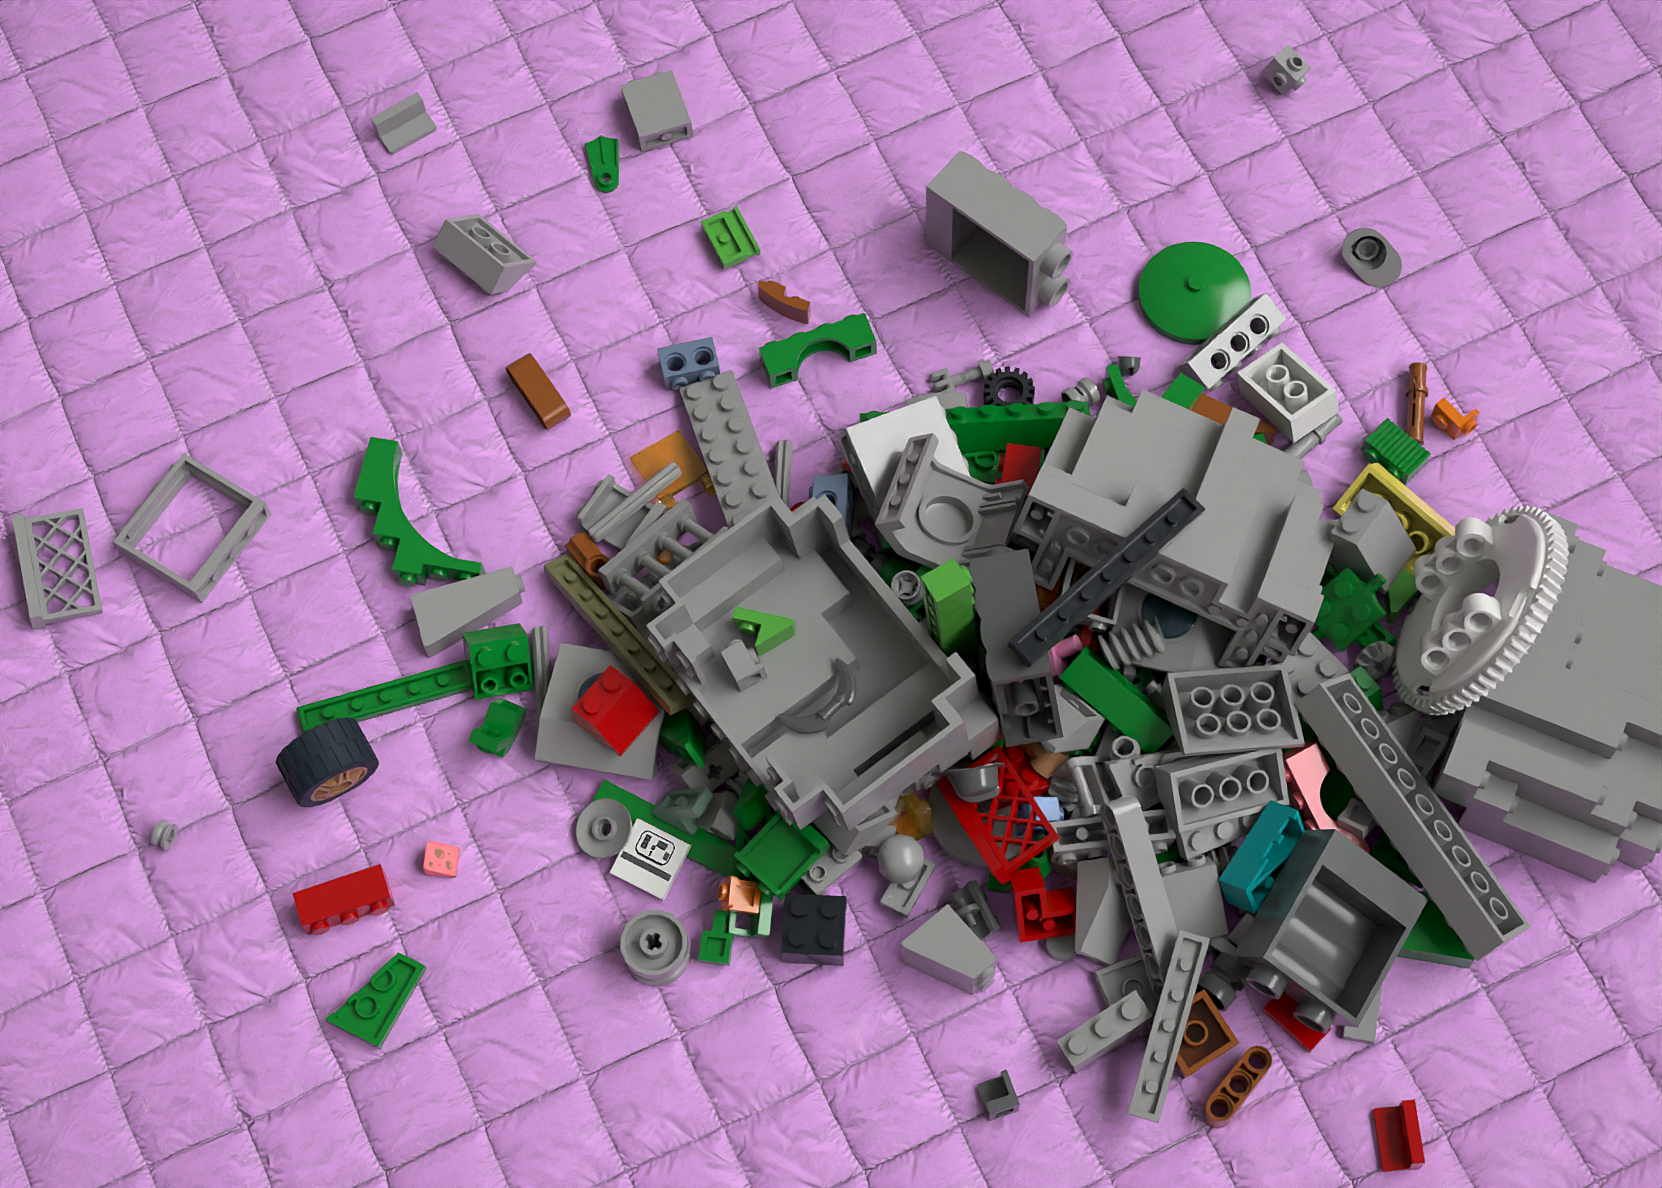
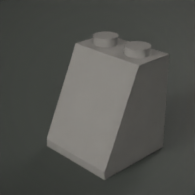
[1331,489,1416,594]
[900,904,997,995]

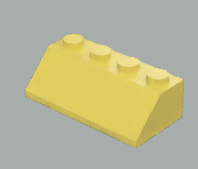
[1332,463,1455,577]

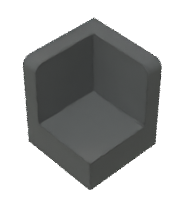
[977,1069,1020,1121]

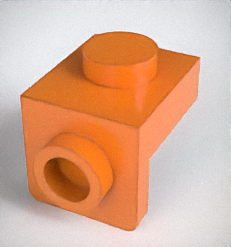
[1431,398,1480,440]
[717,876,761,915]

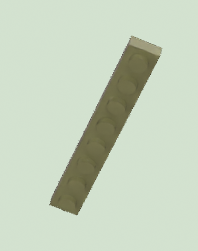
[544,554,695,715]

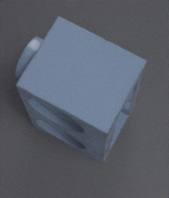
[657,337,720,391]

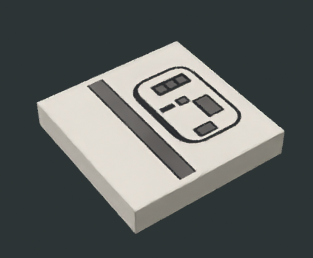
[609,818,691,900]

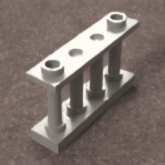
[598,499,729,620]

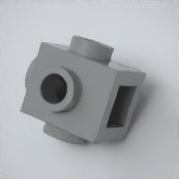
[1261,45,1311,95]

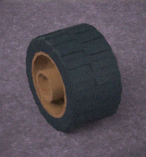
[276,717,379,807]

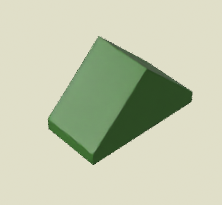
[1384,568,1420,624]

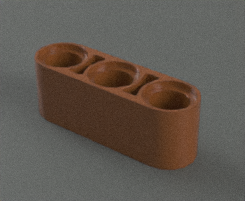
[505,353,571,430]
[1203,1045,1272,1128]

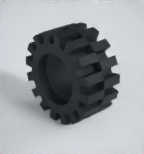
[983,366,1035,406]

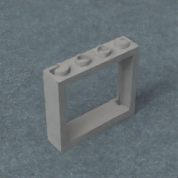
[113,453,272,603]

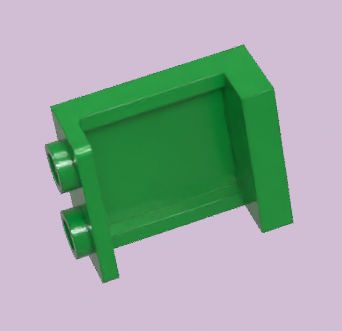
[733,808,830,901]

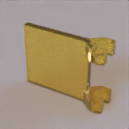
[630,430,716,511]

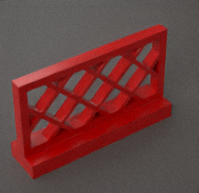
[936,745,1060,885]

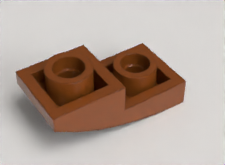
[758,280,811,324]

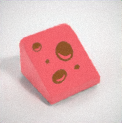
[423,841,460,877]

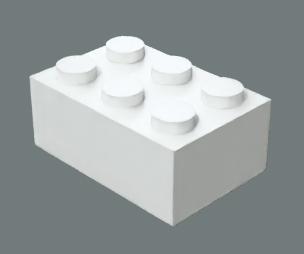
[1237,343,1339,443]

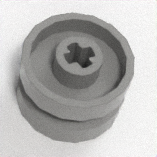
[620,910,690,986]

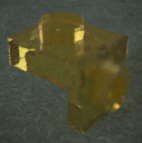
[892,791,932,841]

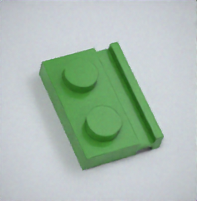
[701,206,761,270]

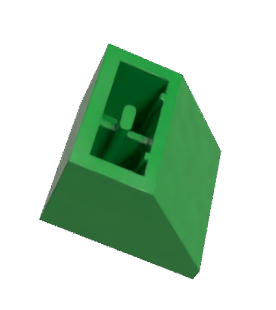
[462,623,533,700]

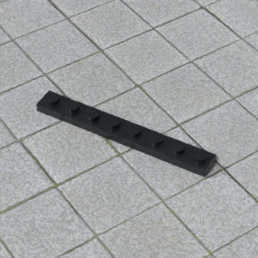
[1007,487,1205,668]

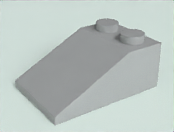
[1075,857,1132,966]

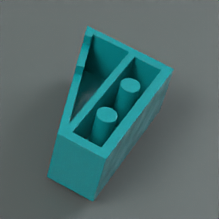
[1219,800,1305,914]

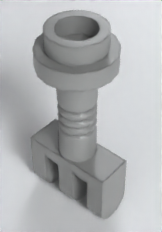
[929,359,995,392]

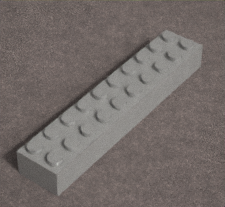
[1295,673,1531,961]

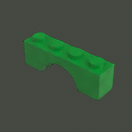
[759,313,877,389]

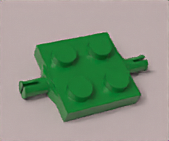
[1311,568,1387,652]

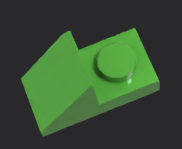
[732,606,797,656]

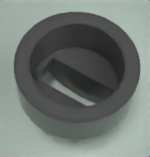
[1118,356,1141,376]

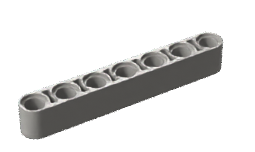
[1100,794,1178,1003]

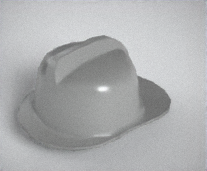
[1342,228,1402,287]

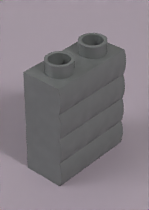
[970,547,1063,747]
[1234,829,1428,1034]

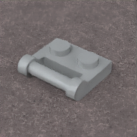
[1064,756,1120,818]

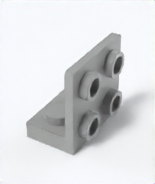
[797,822,862,895]

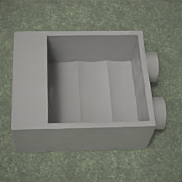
[925,151,1073,317]

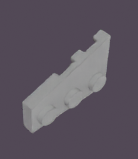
[1104,748,1200,811]

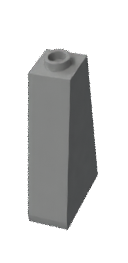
[410,566,526,658]

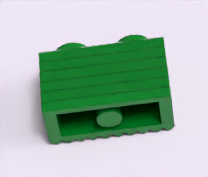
[1361,418,1431,486]

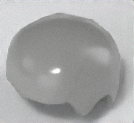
[878,834,924,884]

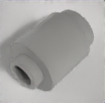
[1110,736,1140,761]

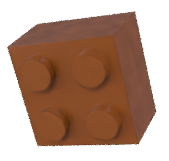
[1150,989,1239,1079]

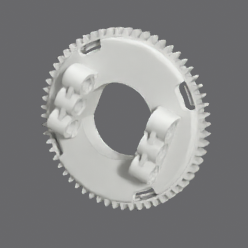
[1392,505,1569,716]

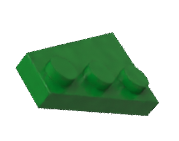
[325,952,427,1049]

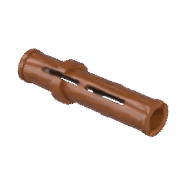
[1405,362,1429,446]

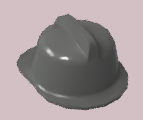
[931,762,1005,803]

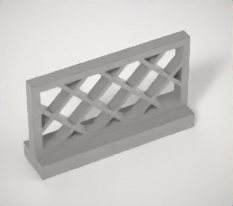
[12,508,103,630]

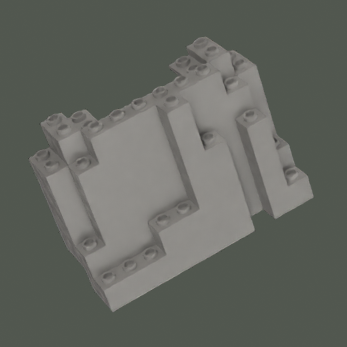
[1010,389,1335,669]
[646,494,1002,831]
[1432,512,1662,883]

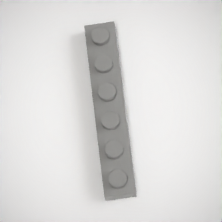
[1127,930,1210,1123]

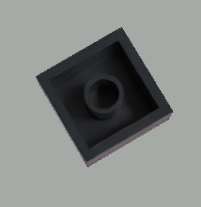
[781,893,847,966]

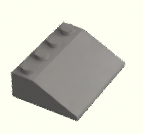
[1161,664,1305,756]

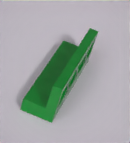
[726,813,776,939]

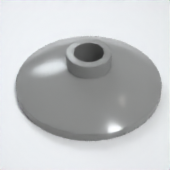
[576,798,632,859]

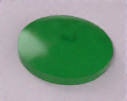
[1138,241,1251,345]

